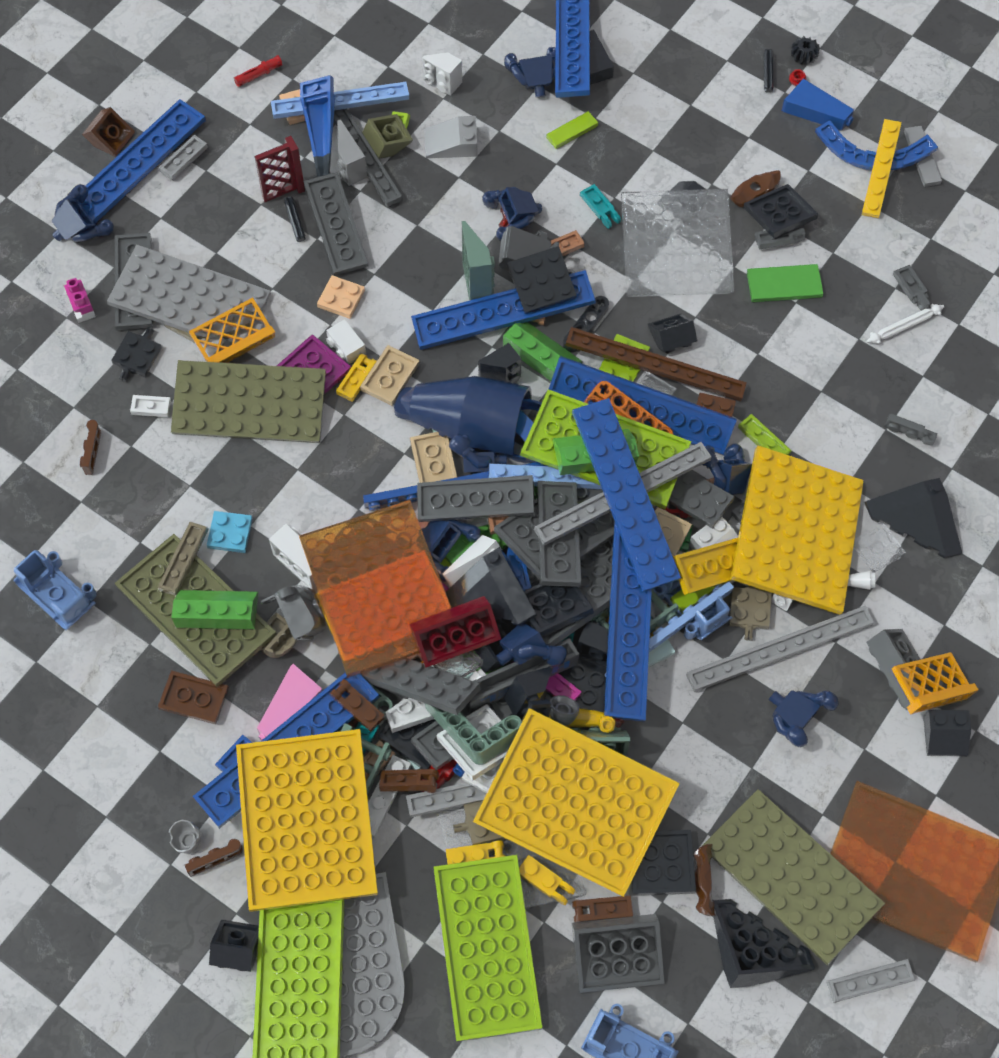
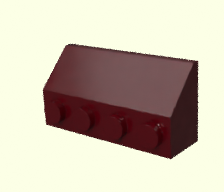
[409,596,501,668]

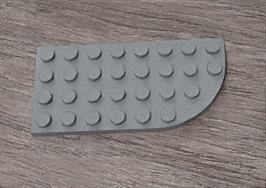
[107,245,271,338]
[339,872,405,1058]

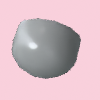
[169,819,201,854]

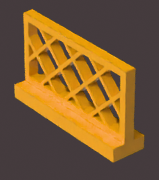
[189,297,275,363]
[892,652,978,714]

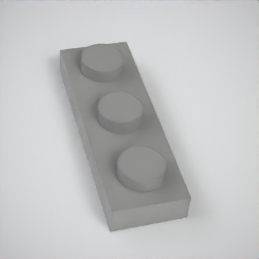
[159,135,208,181]

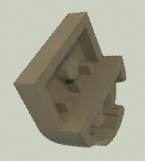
[260,612,297,658]

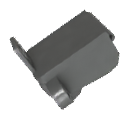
[498,226,559,272]
[260,585,326,640]

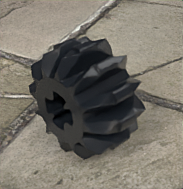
[791,36,820,65]

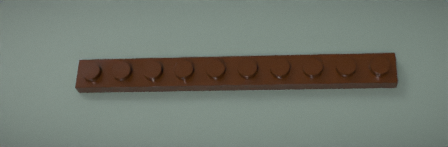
[565,327,747,401]

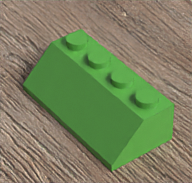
[503,322,583,381]
[553,429,639,475]
[171,590,259,629]

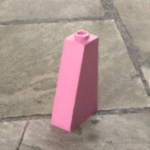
[257,664,323,740]

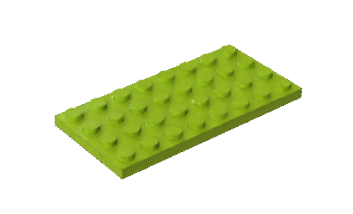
[520,389,692,509]
[433,855,542,1041]
[252,899,344,1058]

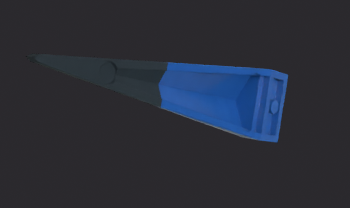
[300,75,335,177]

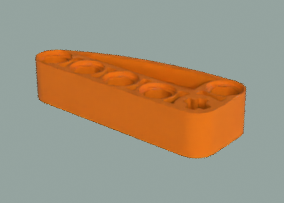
[584,381,673,434]

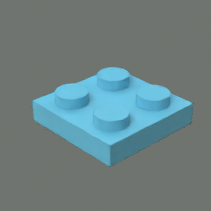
[207,511,253,553]

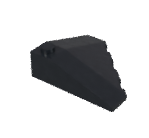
[865,478,962,558]
[444,547,537,626]
[713,899,815,988]

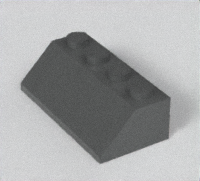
[866,629,934,710]

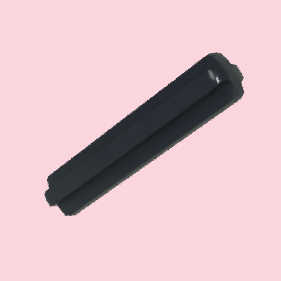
[764,49,774,92]
[284,196,306,242]

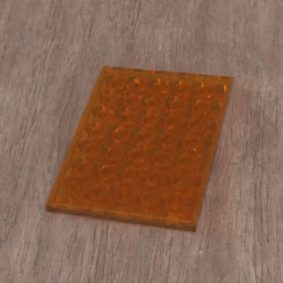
[299,500,451,678]
[830,781,999,963]

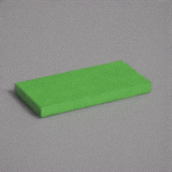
[747,264,823,302]

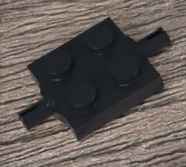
[111,327,162,382]

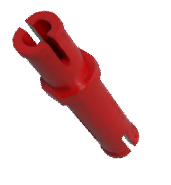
[233,55,283,87]

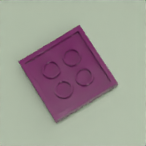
[277,334,351,395]

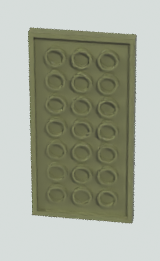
[171,360,326,443]
[114,534,277,687]
[702,789,885,966]

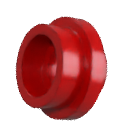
[789,69,806,86]

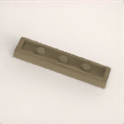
[158,522,208,596]

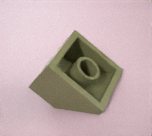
[362,114,413,159]

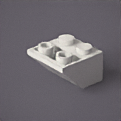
[422,52,462,96]

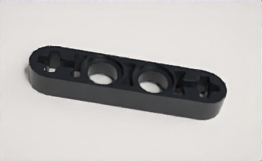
[563,296,609,353]

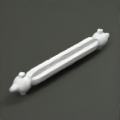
[867,304,944,344]

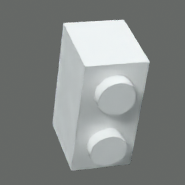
[326,319,366,364]

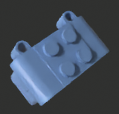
[13,550,97,631]
[653,580,733,640]
[581,1004,679,1058]

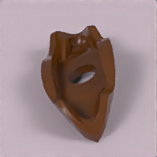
[730,170,781,207]
[693,844,716,916]

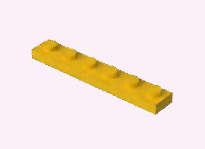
[862,119,902,219]

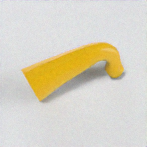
[549,708,616,733]

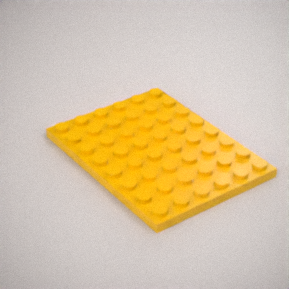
[730,445,864,615]
[473,708,680,897]
[236,729,378,912]

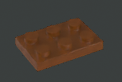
[158,670,229,725]

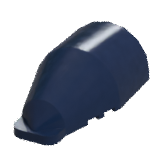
[394,376,532,456]

